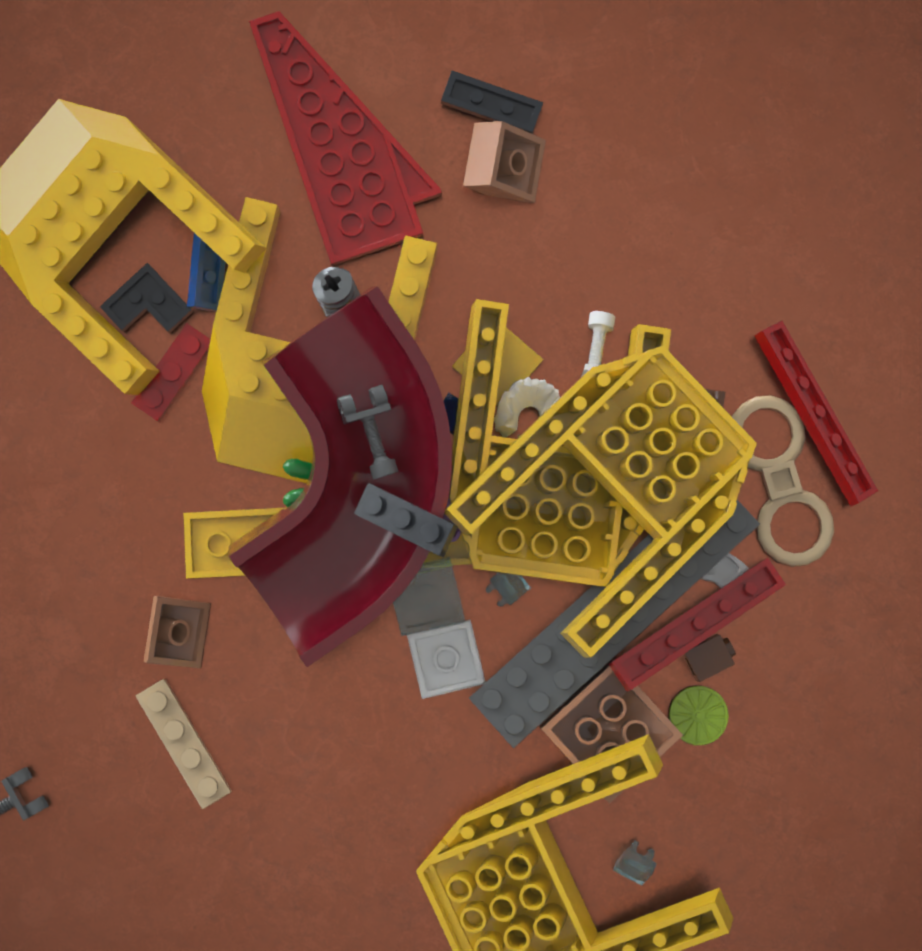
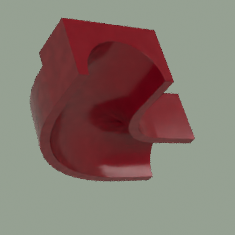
[228,286,452,667]

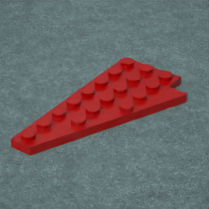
[249,11,442,266]

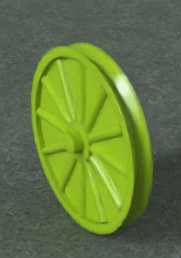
[669,686,729,745]

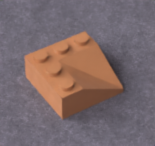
[540,660,683,804]

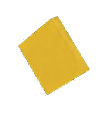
[452,328,544,406]

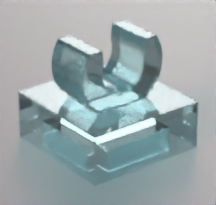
[486,572,531,607]
[613,840,657,885]

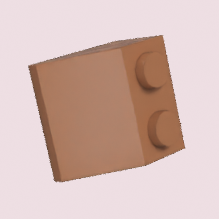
[463,121,546,203]

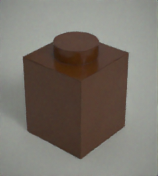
[683,634,736,682]

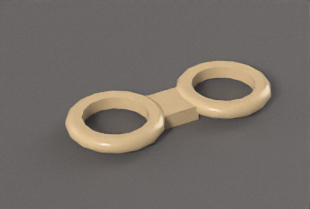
[732,395,834,566]

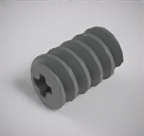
[312,267,360,317]

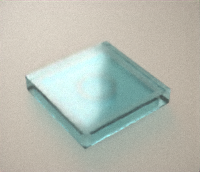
[393,557,465,636]

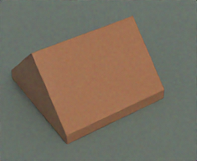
[144,596,210,668]

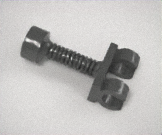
[337,385,399,480]
[0,767,49,821]

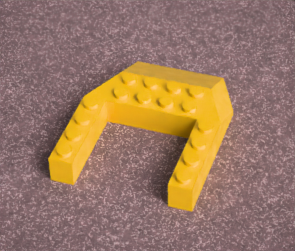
[0,99,267,395]
[202,197,437,484]
[449,299,671,587]
[444,346,757,658]
[416,734,734,951]

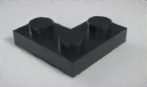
[100,263,193,334]

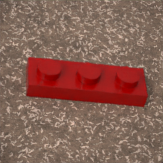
[131,323,211,422]

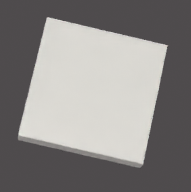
[407,620,486,699]

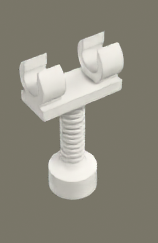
[581,311,616,377]

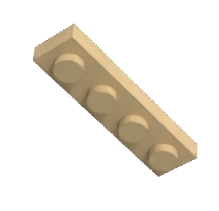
[136,678,232,809]

